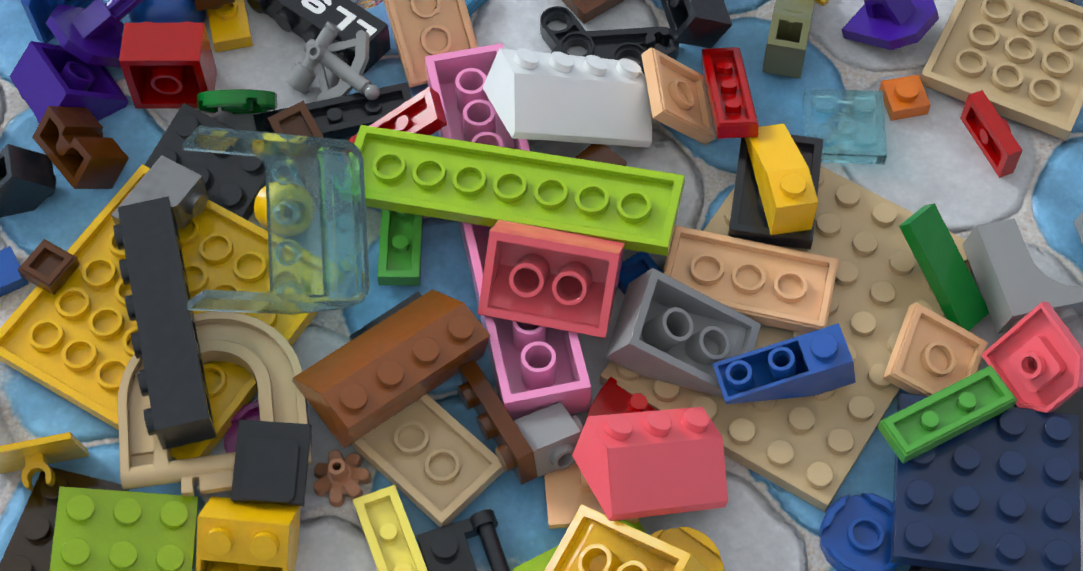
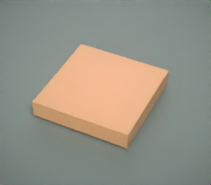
[641,47,716,145]
[882,302,988,397]

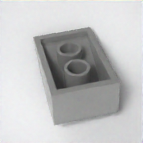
[605,268,761,397]

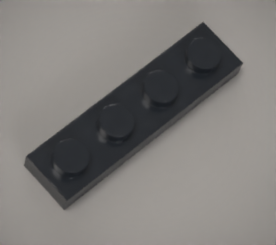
[253,82,412,152]

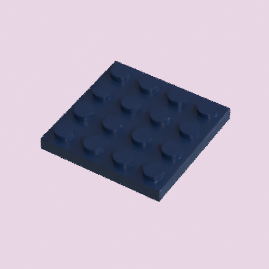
[890,393,1081,571]

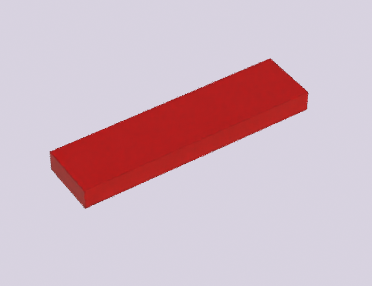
[701,47,759,139]

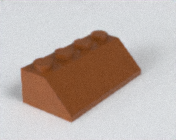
[292,289,490,448]

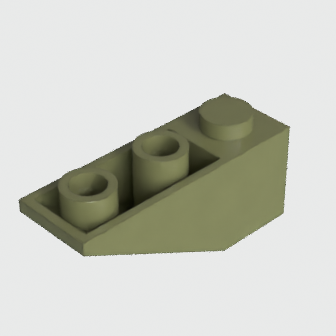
[762,0,815,79]

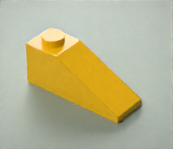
[745,124,818,235]

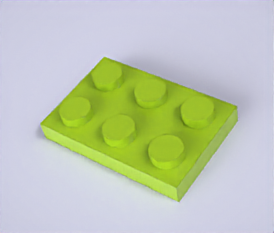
[49,486,198,571]

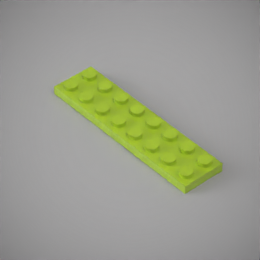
[337,125,685,256]

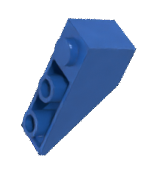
[712,323,856,404]

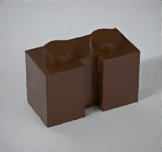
[32,106,129,189]

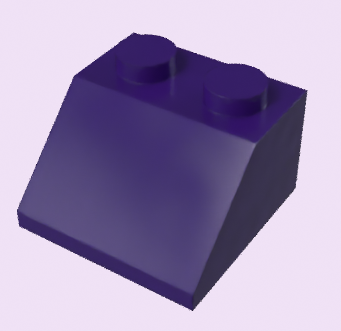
[9,41,129,123]

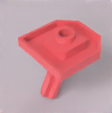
[981,301,1083,413]

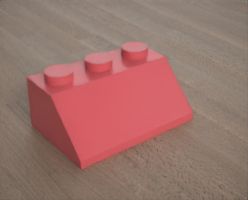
[478,220,625,338]
[572,407,728,521]

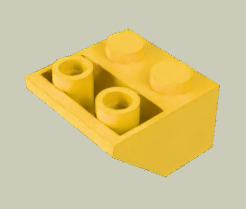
[196,496,300,571]

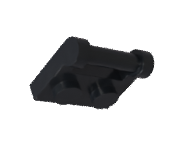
[417,509,510,571]

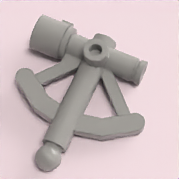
[285,21,380,101]

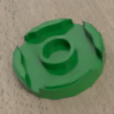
[196,89,277,114]

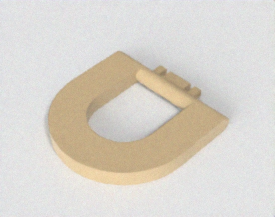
[118,311,313,497]

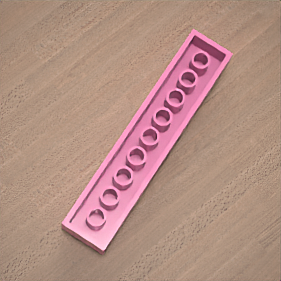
[425,43,591,420]

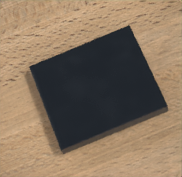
[231,420,312,506]

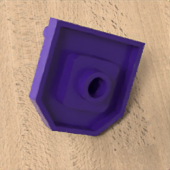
[46,0,144,68]
[841,0,939,50]

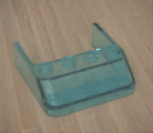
[183,126,370,315]

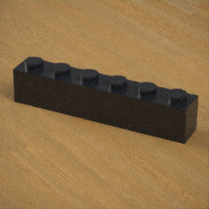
[113,196,217,450]

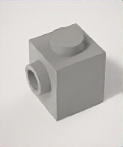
[513,402,583,479]

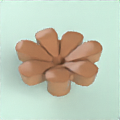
[314,450,371,507]

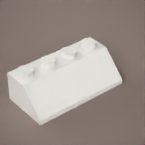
[482,48,652,148]

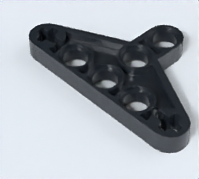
[540,6,679,75]

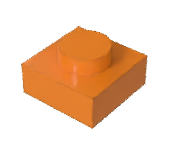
[879,74,931,121]

